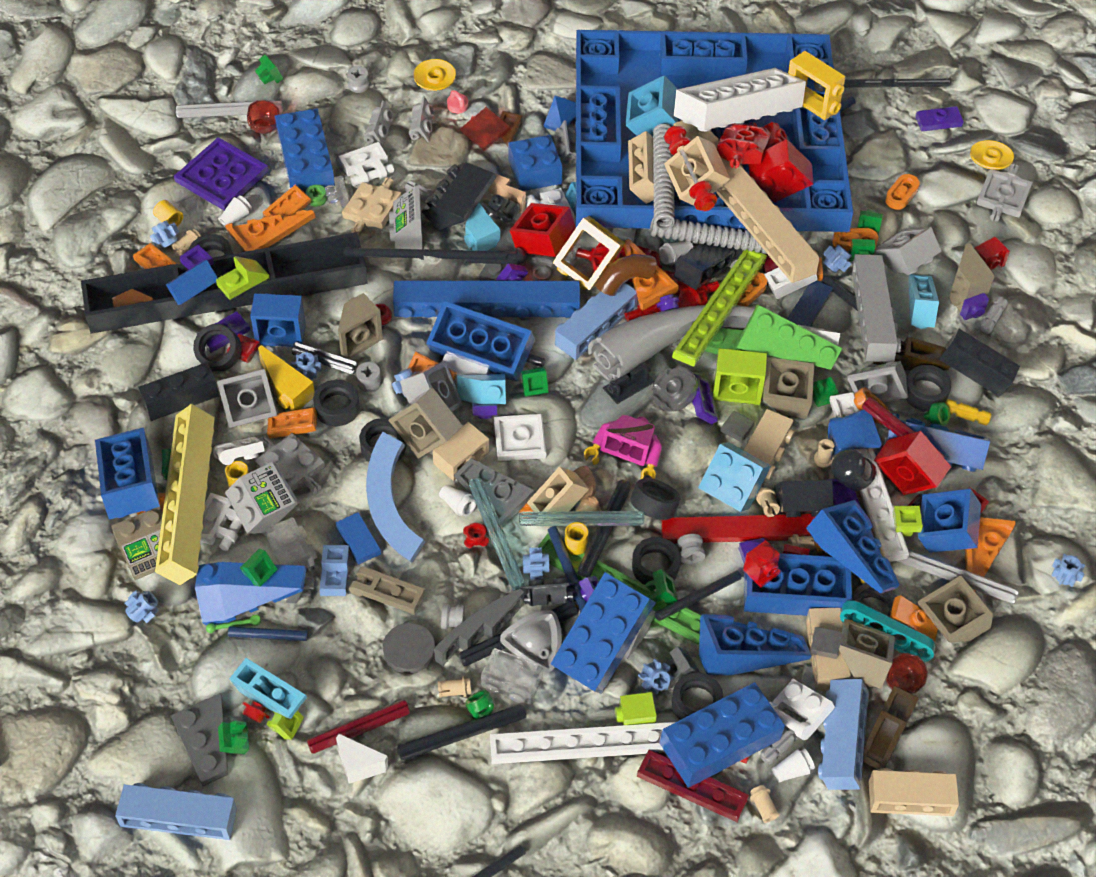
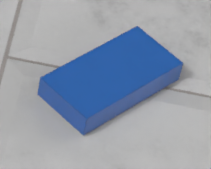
[166,260,217,305]
[336,512,381,565]

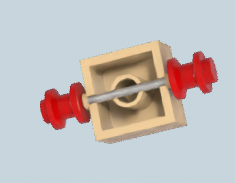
[664,126,730,211]

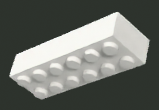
[674,68,806,132]

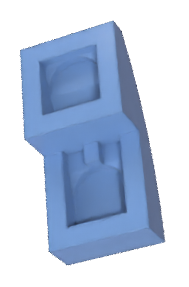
[320,545,349,596]

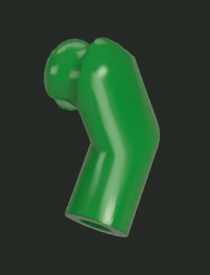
[161,449,171,480]

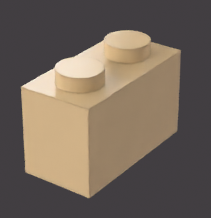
[433,422,489,481]
[527,466,589,525]

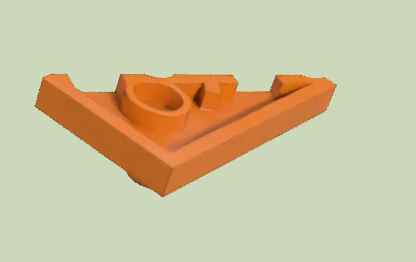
[225,210,316,252]
[624,239,678,311]
[965,517,1015,592]

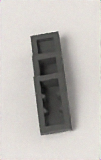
[434,589,524,666]

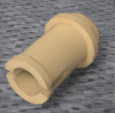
[172,229,201,256]
[814,439,835,468]
[756,488,780,517]
[788,534,816,551]
[438,676,471,698]
[750,785,780,823]

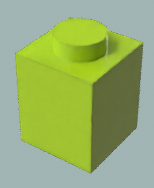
[615,692,656,726]

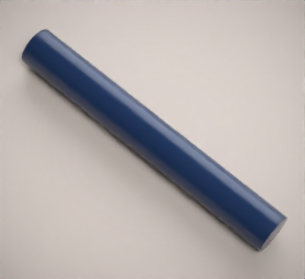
[228,626,308,641]

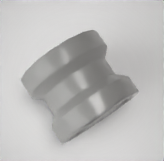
[347,66,369,93]
[356,362,381,392]
[677,534,705,564]
[441,603,465,629]

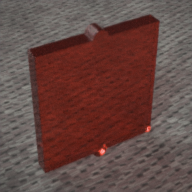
[460,107,510,151]

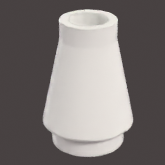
[218,195,252,226]
[659,241,693,265]
[439,485,476,517]
[772,749,815,783]

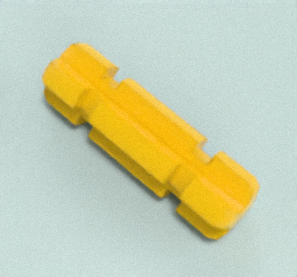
[945,399,991,426]

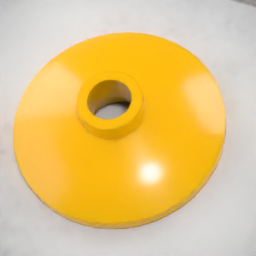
[414,59,456,91]
[970,140,1014,169]

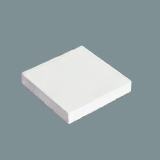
[494,414,546,461]

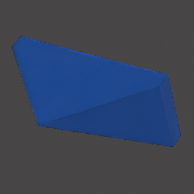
[544,95,576,131]

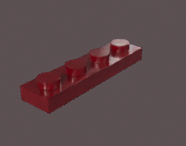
[637,750,749,823]

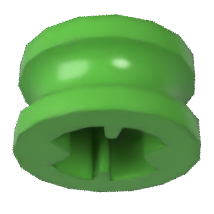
[306,185,327,207]

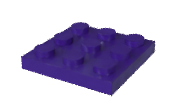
[174,137,269,211]

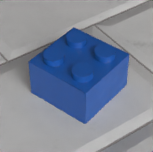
[508,135,562,191]
[250,294,306,347]
[918,489,981,553]

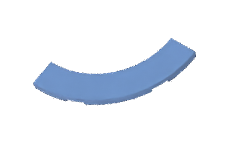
[366,432,425,563]

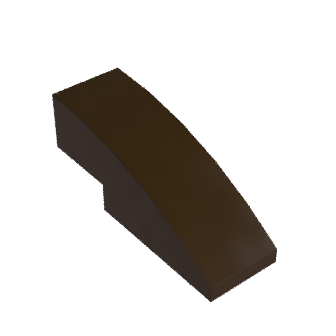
[873,336,950,371]
[863,686,920,769]

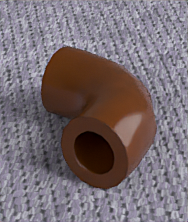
[595,254,657,296]

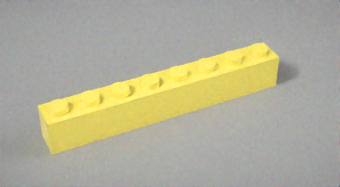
[155,404,215,585]

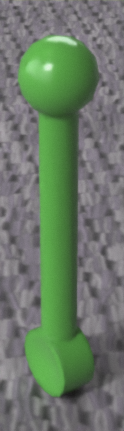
[206,615,261,633]

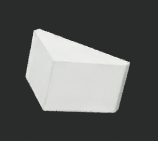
[336,734,389,784]

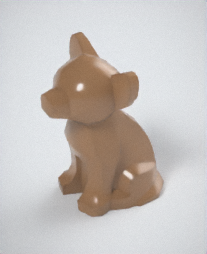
[573,466,603,518]

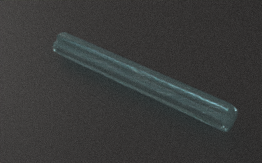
[469,477,525,591]
[519,511,645,526]

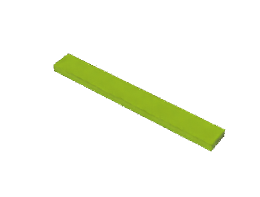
[672,249,767,367]

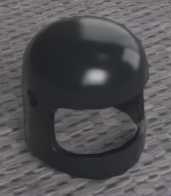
[831,449,877,491]

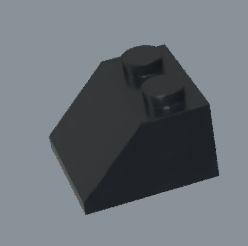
[774,480,833,518]

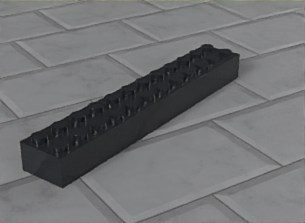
[81,232,368,334]

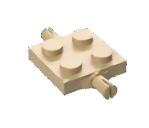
[342,177,402,235]

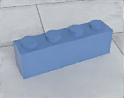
[555,283,638,360]
[818,679,869,790]
[115,783,237,840]

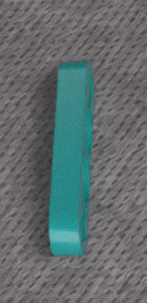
[840,601,936,662]

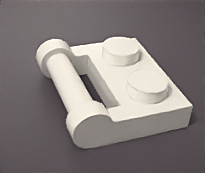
[212,436,264,465]
[769,679,835,740]

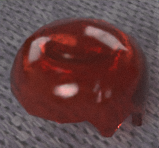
[247,100,280,134]
[885,653,928,694]

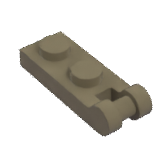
[349,567,425,615]

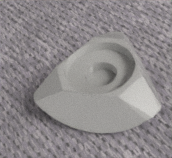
[500,610,562,673]

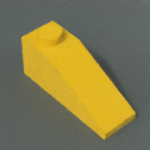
[258,345,315,411]

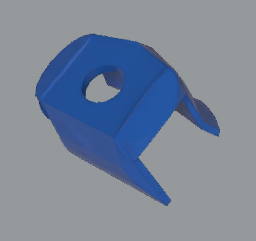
[828,410,882,457]

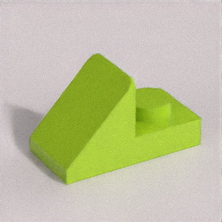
[216,256,269,300]

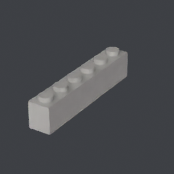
[852,254,901,362]

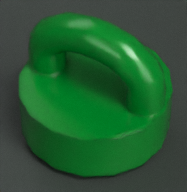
[923,402,950,426]
[465,690,494,719]

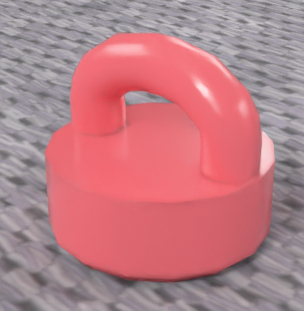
[447,90,468,114]

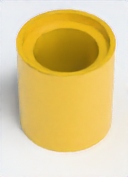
[153,200,183,227]
[225,461,249,488]
[565,522,588,555]

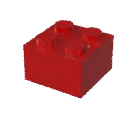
[749,139,813,202]
[510,203,576,257]
[874,431,951,495]

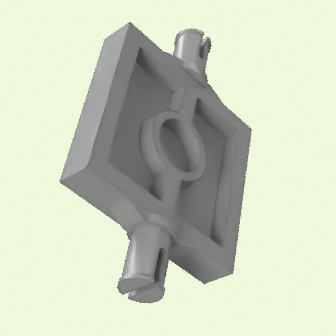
[977,164,1033,222]
[254,433,325,494]

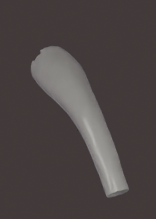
[588,305,771,380]

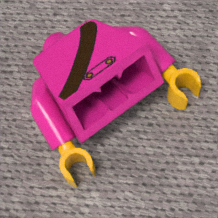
[584,415,662,479]

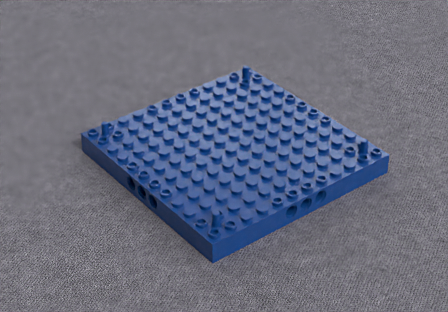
[576,30,853,232]

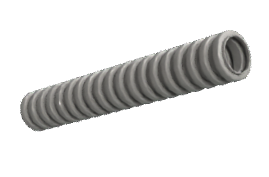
[653,124,675,230]
[650,218,766,254]

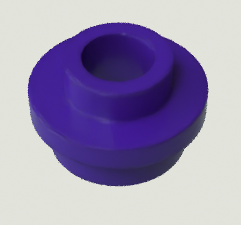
[656,294,680,311]

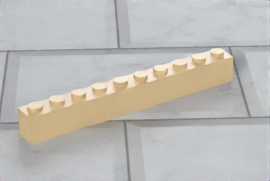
[674,120,819,283]

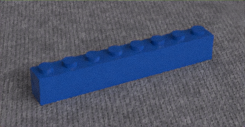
[393,281,580,318]

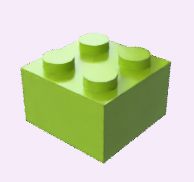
[713,348,767,405]

